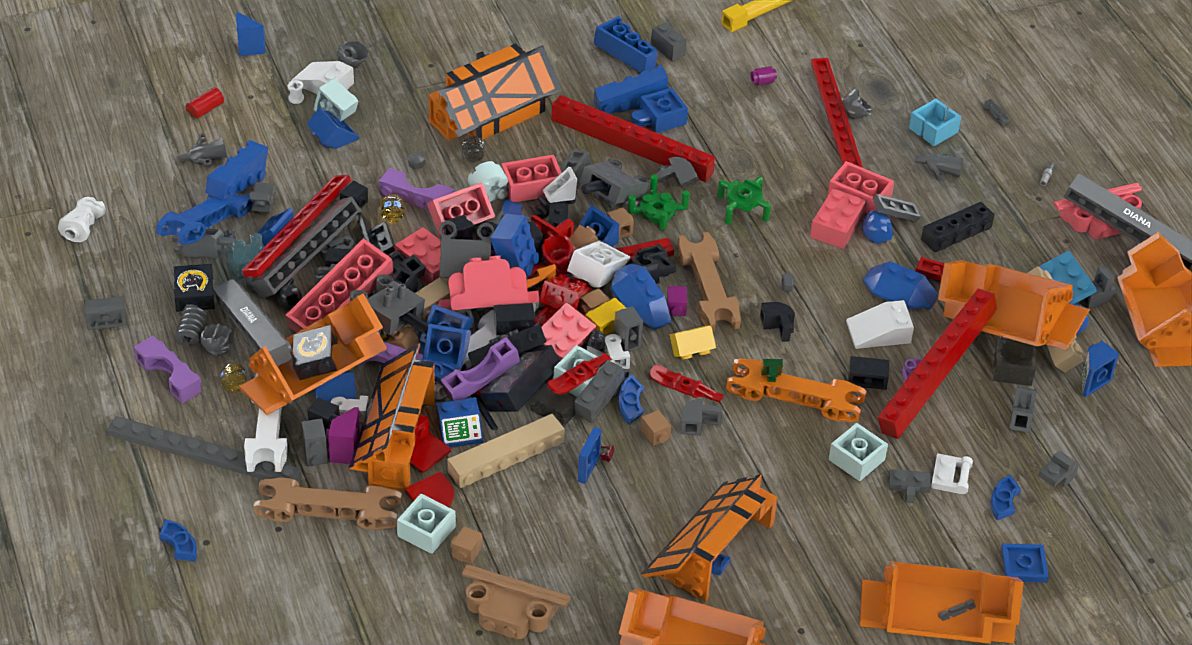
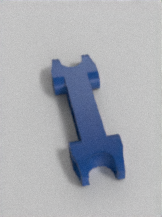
[156,194,253,245]

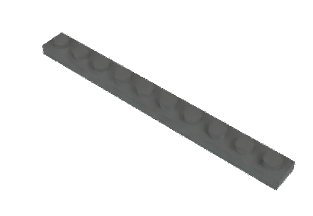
[107,416,301,481]

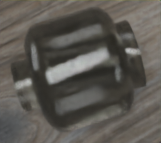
[462,136,485,163]

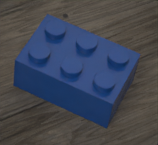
[491,214,539,280]

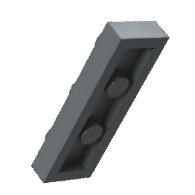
[872,194,921,222]

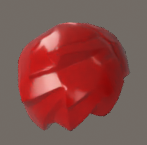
[542,234,576,267]

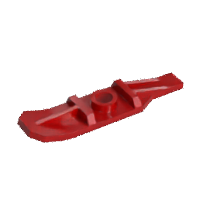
[548,353,612,395]
[649,365,724,403]

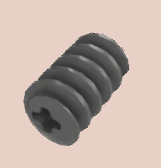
[175,304,207,346]

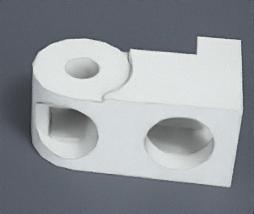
[604,334,630,369]
[331,395,369,422]

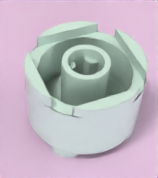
[468,161,508,202]

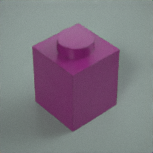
[667,286,687,316]

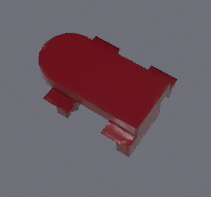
[600,445,614,462]

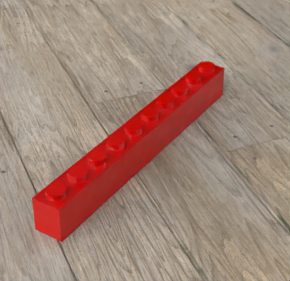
[551,95,715,183]
[878,288,997,439]

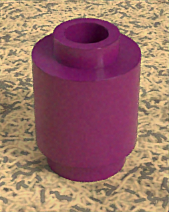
[750,66,777,86]

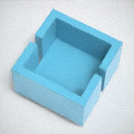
[909,99,961,146]

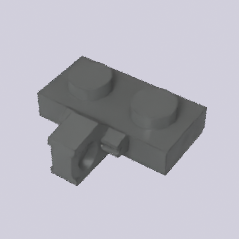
[889,469,931,503]

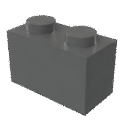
[651,22,687,62]
[614,306,643,352]
[302,419,328,467]

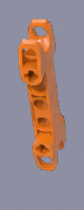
[726,358,866,422]

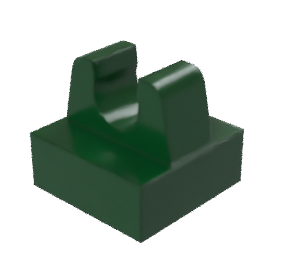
[761,359,783,382]

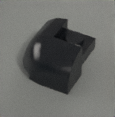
[632,244,676,284]

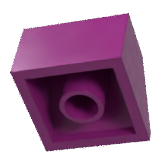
[326,407,360,464]

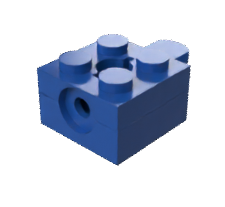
[631,87,688,133]

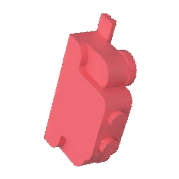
[1053,183,1142,239]
[439,256,539,311]

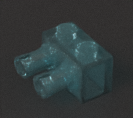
[226,233,264,280]

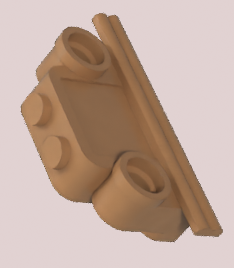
[462,564,571,639]

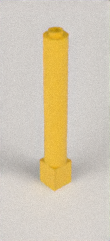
[721,0,793,33]

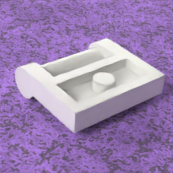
[931,453,973,494]

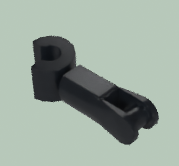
[529,191,577,219]

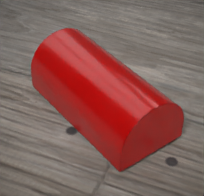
[186,87,224,118]

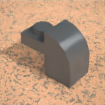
[656,157,699,187]
[250,182,276,213]
[1081,265,1117,309]
[1010,386,1037,433]
[681,399,723,436]
[1038,451,1079,487]

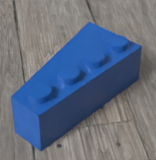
[594,16,658,73]
[594,65,668,114]
[205,140,268,200]

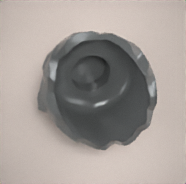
[337,41,369,68]
[841,89,872,118]
[200,324,234,357]

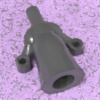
[178,133,228,167]
[915,154,963,181]

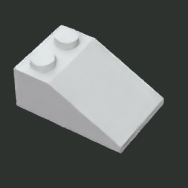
[291,61,354,94]
[567,241,630,288]
[846,300,914,349]

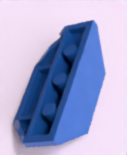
[863,261,939,310]
[611,264,671,330]

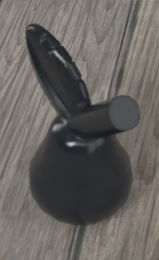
[274,278,302,310]

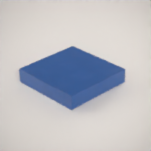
[578,427,602,484]
[1001,543,1049,583]

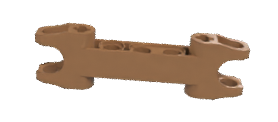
[677,232,741,332]
[254,478,402,530]

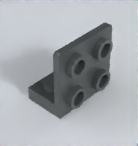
[84,296,127,330]

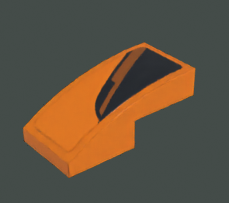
[526,264,556,292]

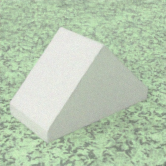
[543,167,577,203]

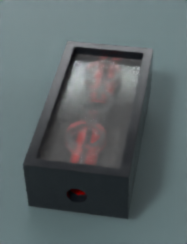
[480,345,560,412]

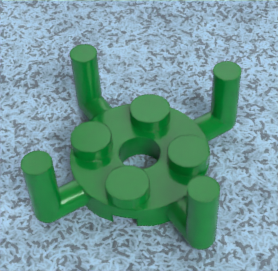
[628,174,690,231]
[717,176,771,225]

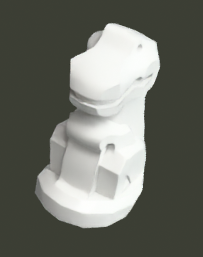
[58,197,106,242]

